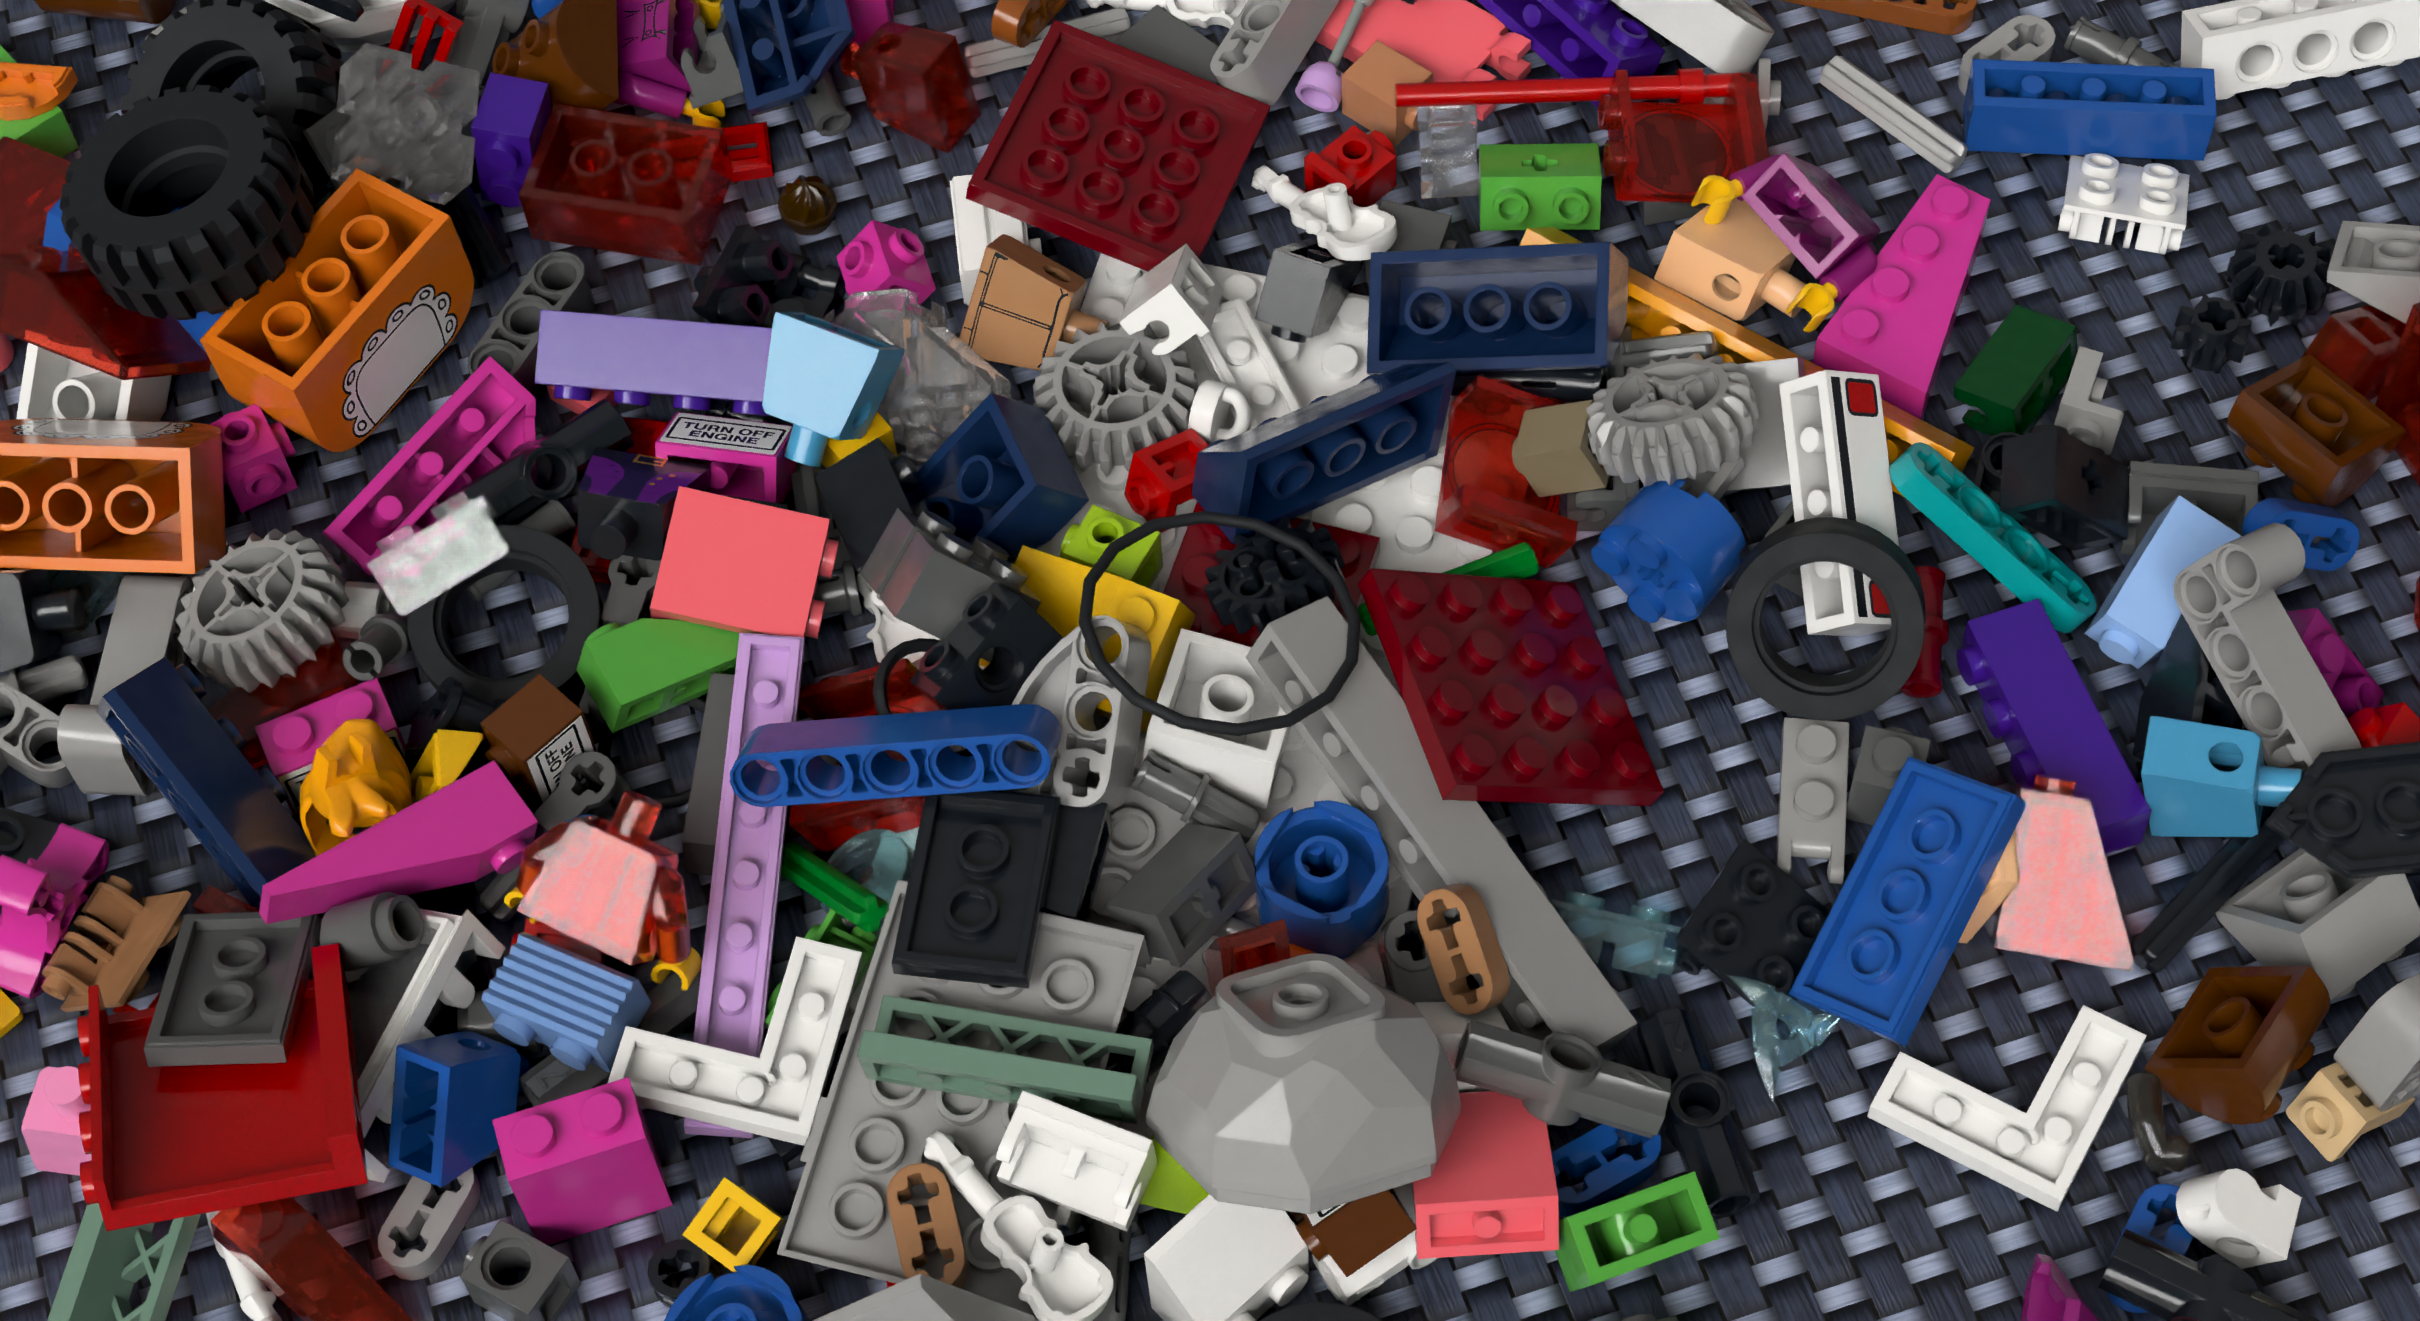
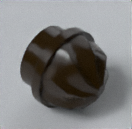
[778,174,837,236]

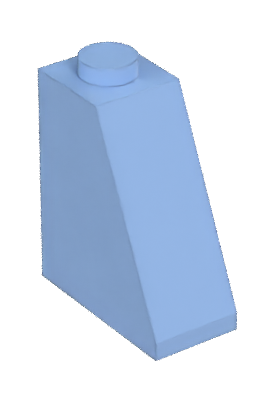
[2084,495,2241,669]

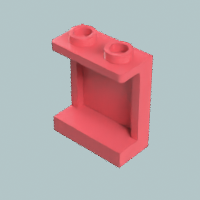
[650,486,839,641]
[1411,1091,1559,1259]

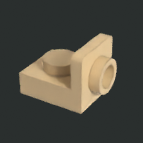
[2286,1062,2415,1162]

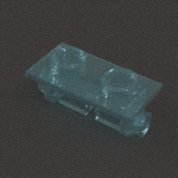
[1548,891,1681,979]

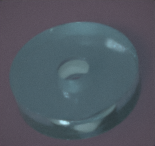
[819,829,914,932]

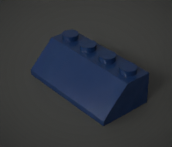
[1367,242,1629,375]
[1191,362,1457,545]
[96,657,316,912]

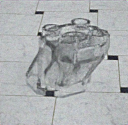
[823,288,1013,462]

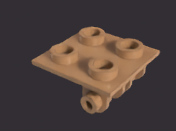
[41,875,192,1012]

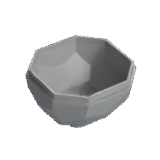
[1146,953,1461,1214]

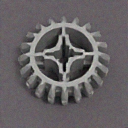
[1033,320,1198,477]
[1586,353,1759,487]
[175,528,350,693]

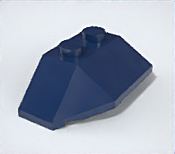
[722,0,856,115]

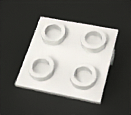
[2058,153,2190,255]

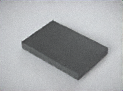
[143,912,321,1067]

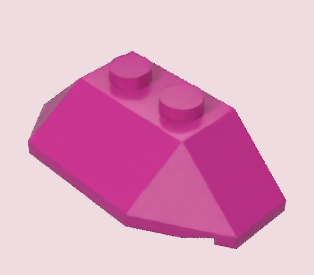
[322,356,536,577]

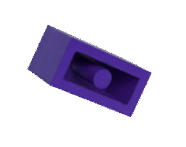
[471,72,557,210]

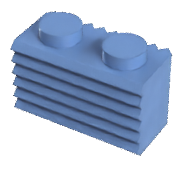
[481,932,651,1072]

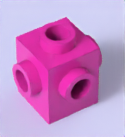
[836,220,936,325]
[209,404,298,513]

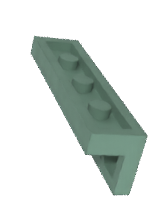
[857,995,1154,1124]
[47,1203,201,1321]

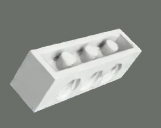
[2181,0,2420,100]

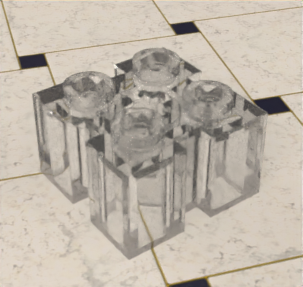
[331,43,480,205]

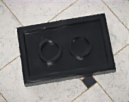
[891,791,1062,989]

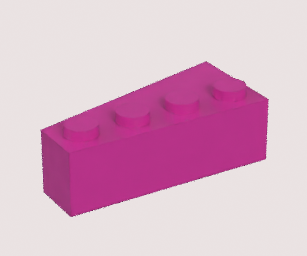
[1813,174,1991,420]

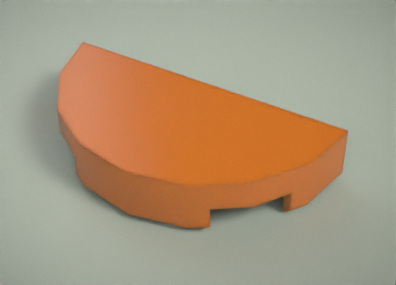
[0,62,78,121]

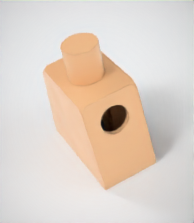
[1654,198,1806,321]

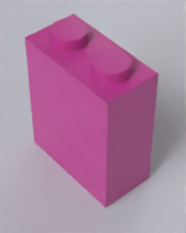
[492,1077,673,1245]

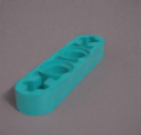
[1889,443,2097,633]

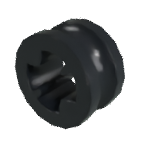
[648,1240,715,1308]

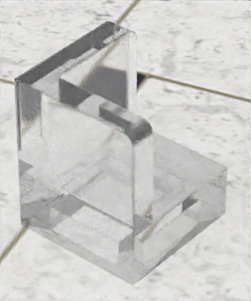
[1416,105,1479,199]

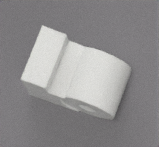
[2176,1168,2302,1269]

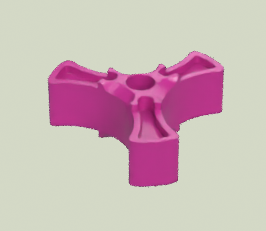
[0,823,109,999]

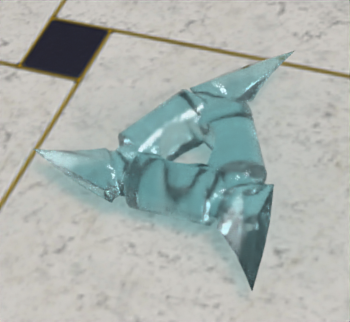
[1726,974,1840,1106]

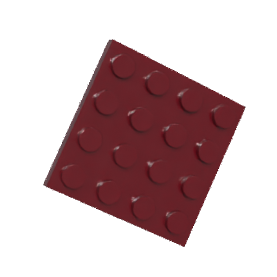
[966,20,1271,272]
[1358,568,1664,806]

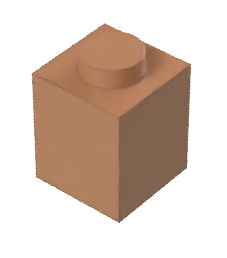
[1341,40,1434,146]

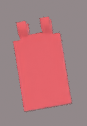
[1315,0,1531,121]

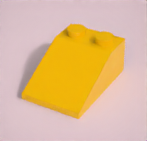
[979,545,1196,733]

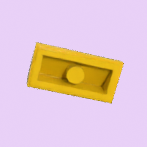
[410,729,483,804]

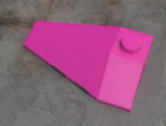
[259,761,538,924]

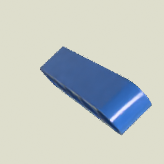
[730,704,1061,807]

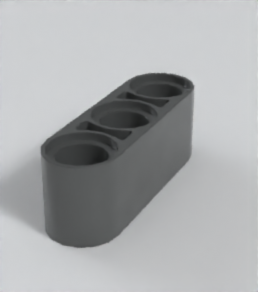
[468,251,595,397]

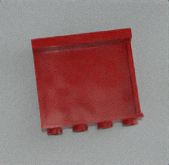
[77,943,368,1231]

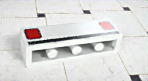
[1779,370,1899,636]

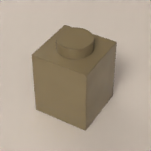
[1512,400,1609,497]

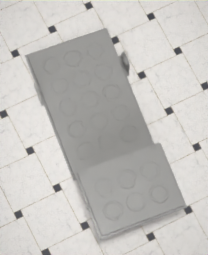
[777,746,1193,1315]

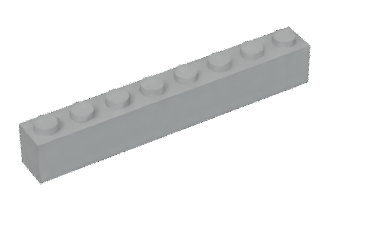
[1245,596,1637,1056]

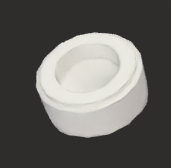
[1188,379,1251,444]

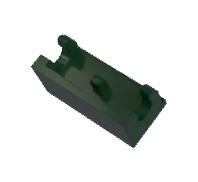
[1954,304,2077,437]

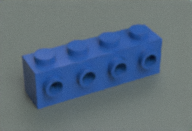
[1963,59,2217,161]

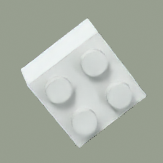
[1142,628,1292,809]

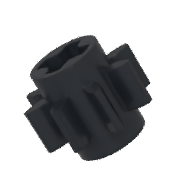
[2171,295,2252,374]

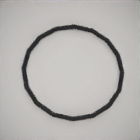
[1078,511,1361,736]

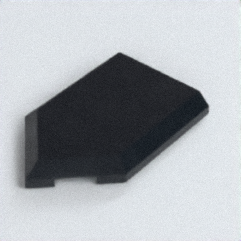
[2265,742,2420,879]

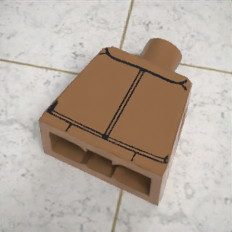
[955,234,1110,371]

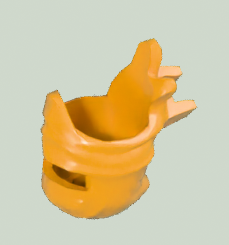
[300,718,412,856]

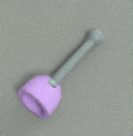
[1295,0,1375,112]

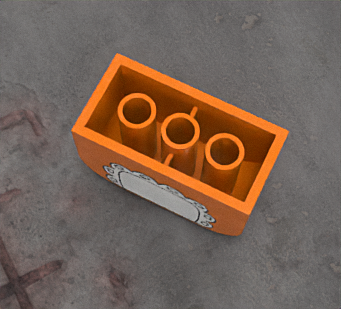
[200,168,474,452]
[0,418,226,574]

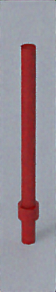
[1395,68,1751,107]

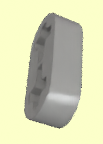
[1958,15,2056,96]
[378,1167,481,1281]

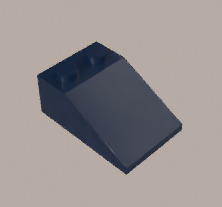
[915,392,1089,563]

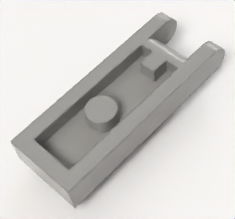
[1776,717,1849,884]

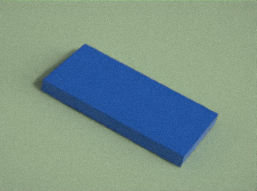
[1789,756,2027,1047]

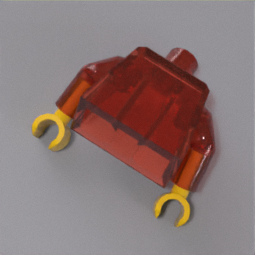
[504,790,702,991]

